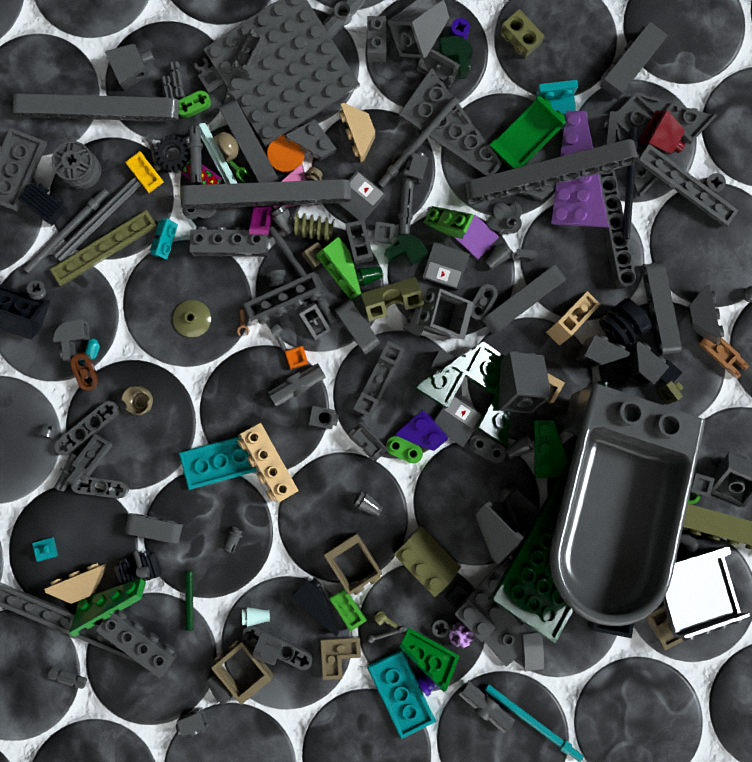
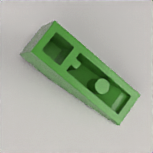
[315,237,361,299]

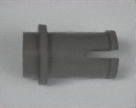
[223,527,243,553]

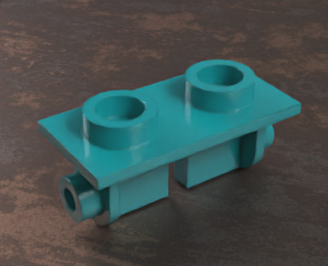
[150,218,178,260]

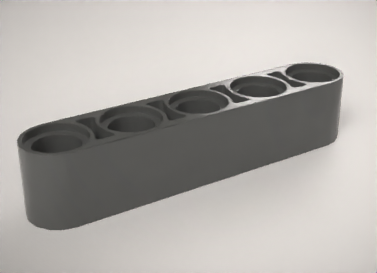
[219,99,278,183]
[642,261,682,356]
[482,264,567,335]

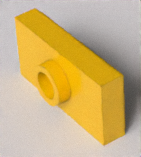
[125,151,164,193]

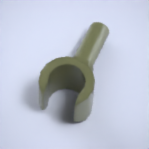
[374,611,400,630]

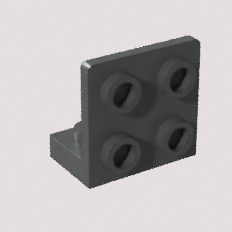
[587,111,618,148]

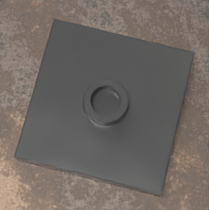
[484,612,527,667]

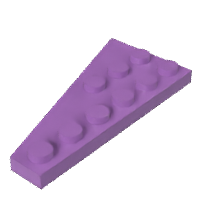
[551,111,610,228]

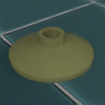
[173,300,211,338]

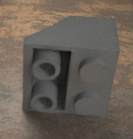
[576,334,630,368]
[626,341,669,387]

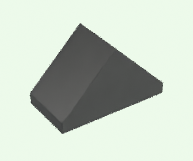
[298,302,331,340]

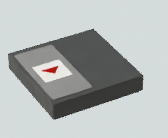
[337,170,386,221]
[422,242,470,290]
[434,396,482,447]

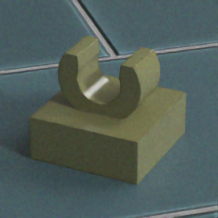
[656,381,683,405]

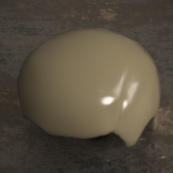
[214,132,239,162]
[121,386,153,415]

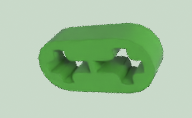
[179,91,211,118]

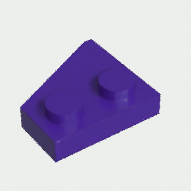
[395,409,449,451]

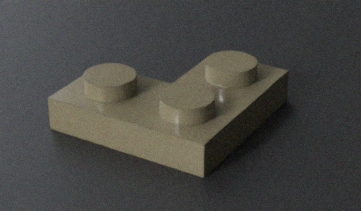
[321,636,361,680]

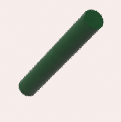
[185,570,194,631]

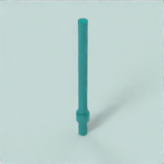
[484,684,584,762]

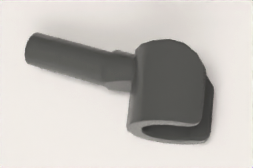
[271,324,287,351]
[133,551,150,578]

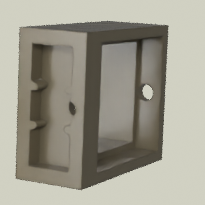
[324,532,382,595]
[211,639,274,705]

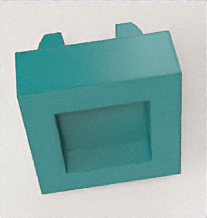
[32,537,58,562]

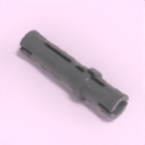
[188,126,203,185]
[397,178,414,237]

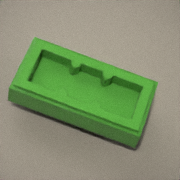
[329,588,367,632]

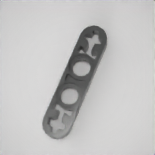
[54,401,120,455]
[242,625,313,670]

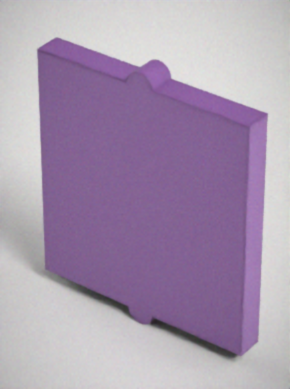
[454,215,499,260]

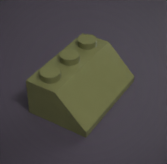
[393,525,461,597]

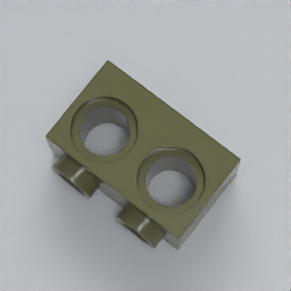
[500,9,545,58]

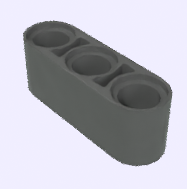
[334,299,381,355]
[124,513,183,544]

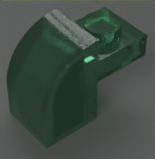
[439,36,473,79]
[384,234,429,266]

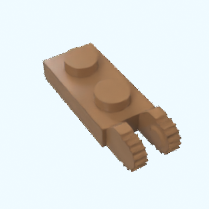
[697,337,749,379]

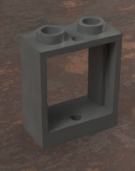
[418,288,474,339]

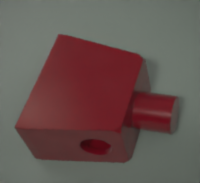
[638,110,685,154]

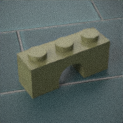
[361,277,424,322]

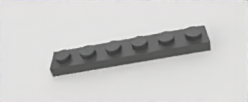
[637,144,739,227]

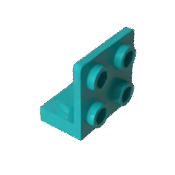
[535,80,578,120]

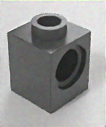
[309,406,339,429]

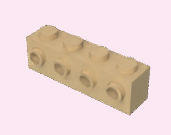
[237,423,299,503]

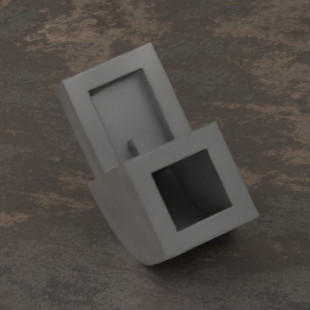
[53,319,90,362]

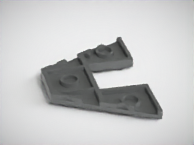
[615,92,717,198]

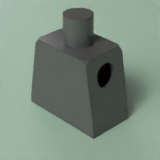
[105,44,155,91]

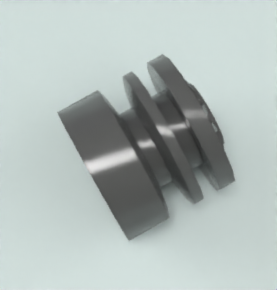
[52,141,102,189]

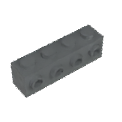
[600,22,668,100]
[190,227,269,257]
[244,272,326,325]
[96,610,178,679]

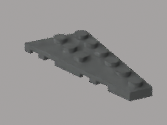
[399,68,502,176]

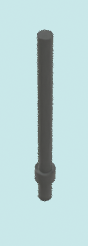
[378,96,459,187]
[23,188,110,273]
[269,226,337,324]

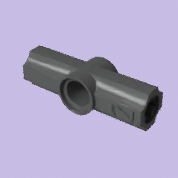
[322,0,367,39]
[268,363,326,406]
[458,680,515,734]

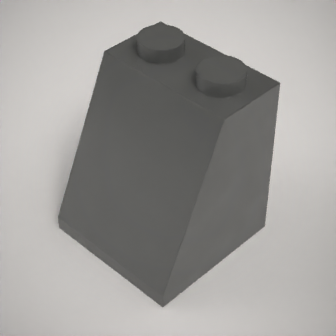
[387,0,449,58]
[498,351,552,413]

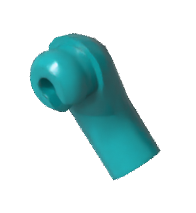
[79,339,100,364]

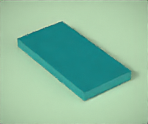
[179,437,257,490]
[367,649,436,739]

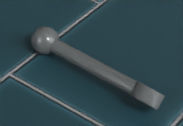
[145,134,161,171]
[367,625,407,643]

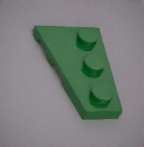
[533,420,569,478]
[399,627,460,692]

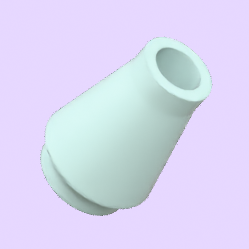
[242,607,270,627]

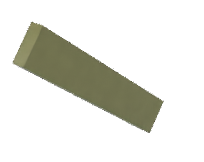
[49,210,157,286]

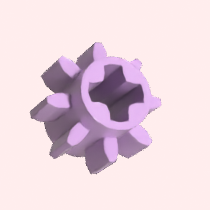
[449,622,473,648]

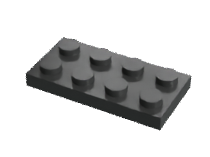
[0,128,47,212]

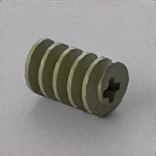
[294,212,335,242]

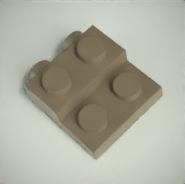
[645,601,683,651]

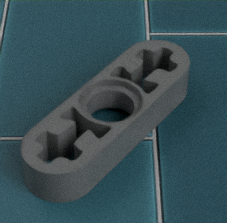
[71,476,129,499]

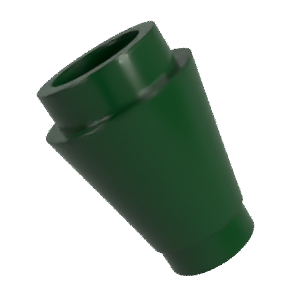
[355,267,383,287]

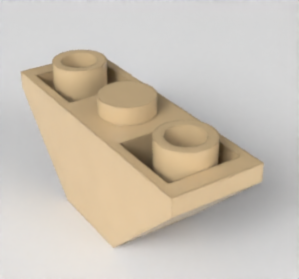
[339,103,375,162]
[44,563,107,604]

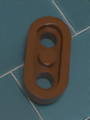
[71,352,99,391]

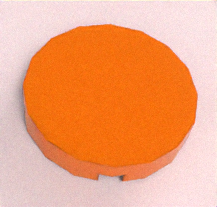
[267,135,305,174]

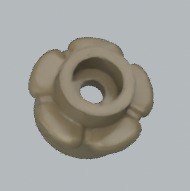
[305,167,323,181]

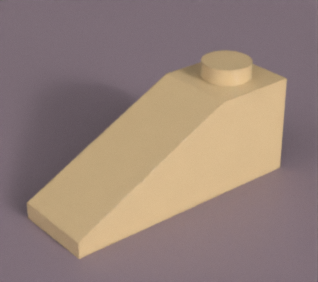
[546,291,601,346]

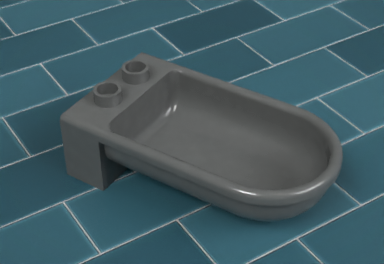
[549,383,706,626]

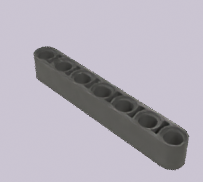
[599,169,636,289]

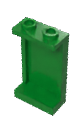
[489,95,566,170]

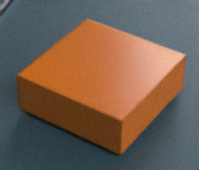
[285,346,309,370]

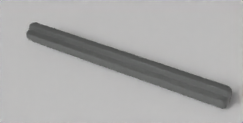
[54,177,141,262]

